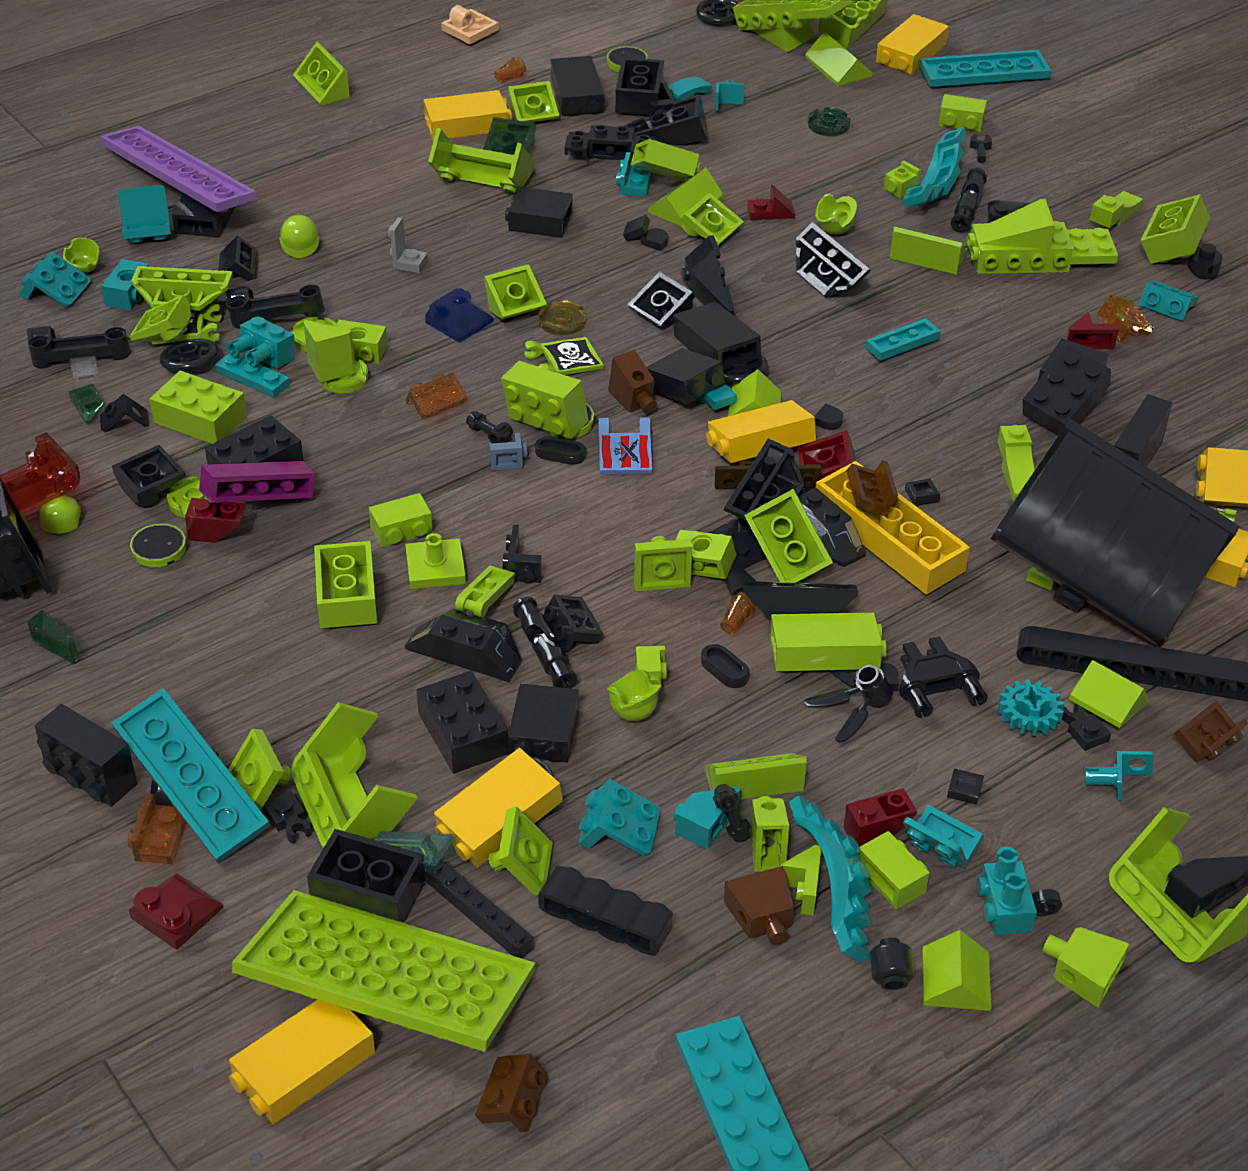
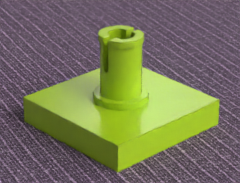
[405,533,466,589]
[634,536,692,591]
[228,729,291,810]
[489,806,553,896]

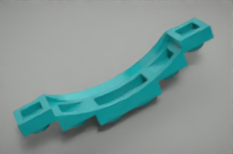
[902,127,967,207]
[789,795,872,964]

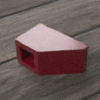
[185,498,246,543]
[843,788,917,847]

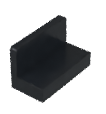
[218,235,256,281]

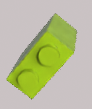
[631,139,700,181]

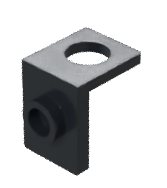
[100,394,148,432]

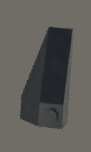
[625,94,707,144]
[681,235,734,315]

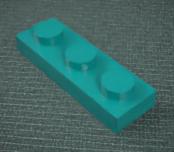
[866,318,940,361]
[215,354,290,398]

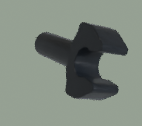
[969,134,992,163]

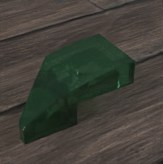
[69,384,103,424]

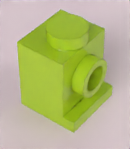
[884,161,921,198]
[635,646,667,691]

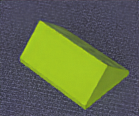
[805,31,873,86]
[293,42,350,105]
[648,168,723,227]
[890,227,967,275]
[744,489,833,583]
[704,753,807,800]

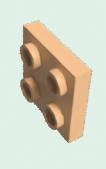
[441,5,499,44]

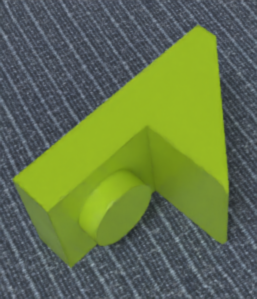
[780,845,821,916]

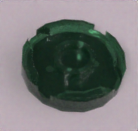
[807,107,851,136]

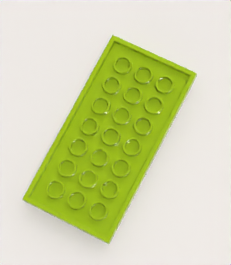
[232,890,536,1052]

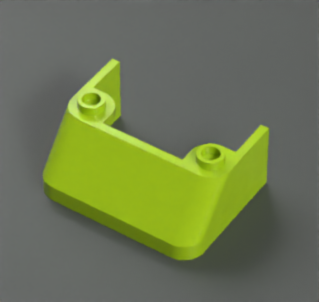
[428,128,535,194]
[291,702,418,847]
[1109,807,1248,963]

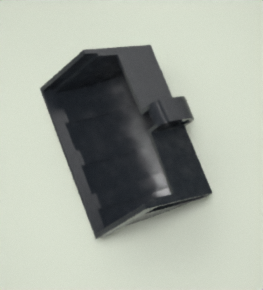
[990,419,1240,647]

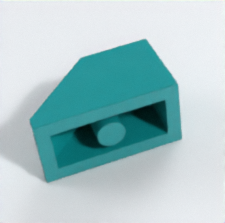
[674,786,740,850]

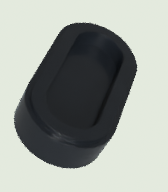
[535,436,586,465]
[701,644,749,688]

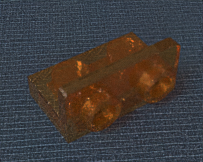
[1098,294,1154,341]
[405,372,468,420]
[128,794,186,865]

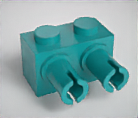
[226,316,294,369]
[976,846,1037,935]

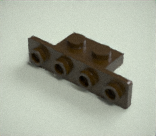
[714,460,822,490]

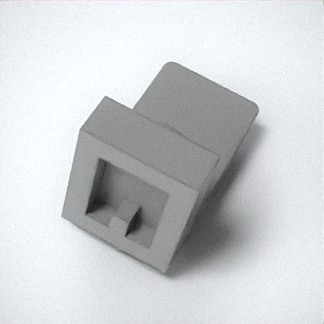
[388,217,428,273]

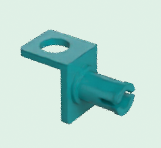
[715,79,745,111]
[1086,751,1153,801]

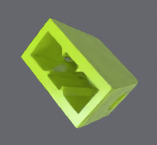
[750,796,789,872]
[1042,927,1129,1008]

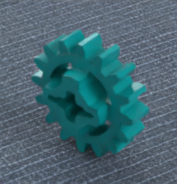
[998,679,1064,736]

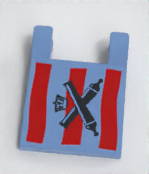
[598,417,652,474]

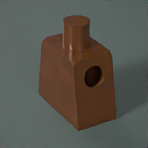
[608,350,657,413]
[724,866,794,945]

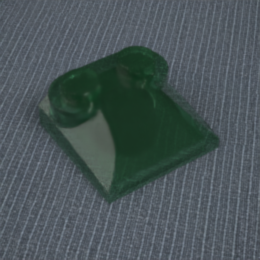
[483,117,536,155]

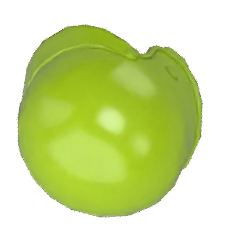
[816,194,857,235]
[279,215,319,258]
[607,668,661,721]

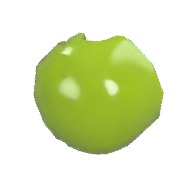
[63,238,100,274]
[39,495,82,534]

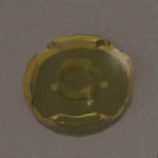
[538,300,587,336]

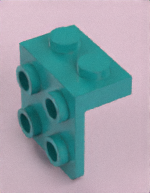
[118,185,171,242]
[19,251,91,307]
[578,779,660,856]
[903,804,984,869]

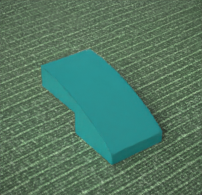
[668,77,713,100]
[699,384,737,410]

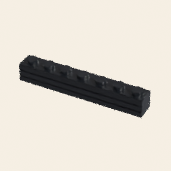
[425,857,534,959]

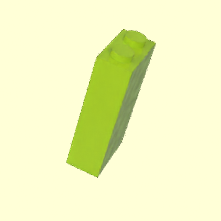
[770,612,886,671]

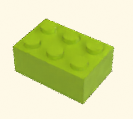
[1140,194,1210,264]
[501,361,589,439]
[149,371,247,444]
[314,541,377,628]

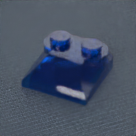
[425,288,494,343]

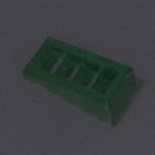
[27,610,79,664]

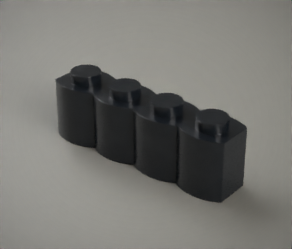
[538,866,673,955]

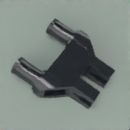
[899,636,988,718]

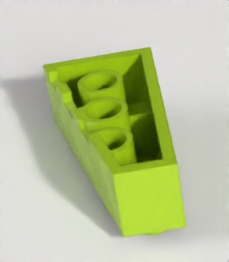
[818,0,888,50]

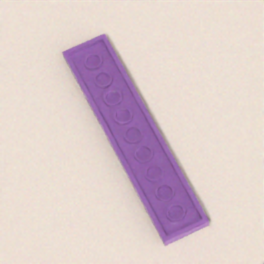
[100,126,257,213]

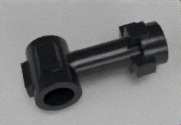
[466,411,513,444]
[712,784,751,842]

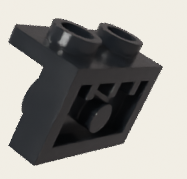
[543,594,603,653]

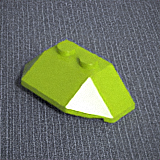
[131,266,233,310]

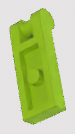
[455,566,515,618]

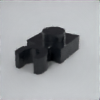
[1062,703,1111,751]
[264,791,311,844]

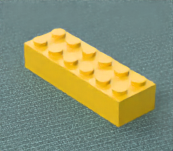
[816,461,970,595]

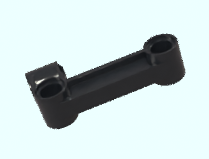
[226,284,325,328]
[27,326,130,368]

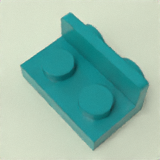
[616,152,652,197]
[1139,281,1199,321]

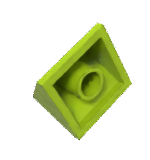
[484,264,547,319]
[303,320,356,383]
[728,370,781,416]
[1069,660,1149,728]
[922,930,991,1011]

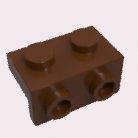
[846,460,898,516]
[1173,701,1248,762]
[475,1053,547,1132]

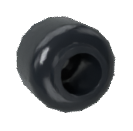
[870,937,915,990]

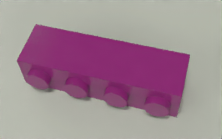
[199,461,315,503]

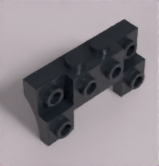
[564,124,656,161]

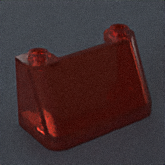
[0,432,80,514]

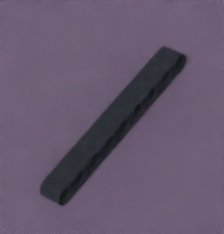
[1016,626,1248,702]

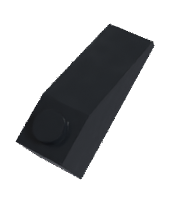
[1164,856,1248,918]

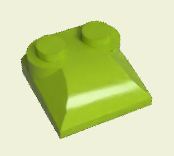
[508,81,559,124]
[681,193,744,246]
[129,294,192,342]

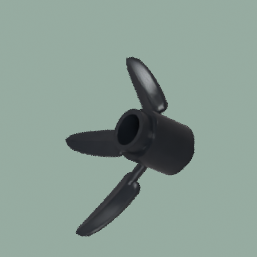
[803,665,893,742]

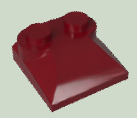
[798,430,856,479]
[129,873,223,950]

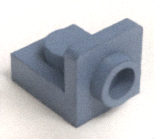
[490,433,527,471]

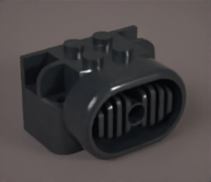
[0,476,52,598]

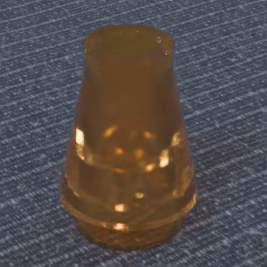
[494,57,526,83]
[720,592,757,634]

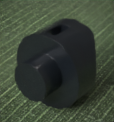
[1188,243,1223,280]

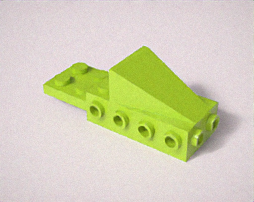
[733,0,853,52]
[967,199,1118,274]

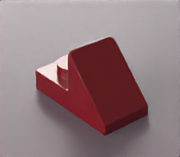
[747,185,795,220]
[1067,313,1119,349]

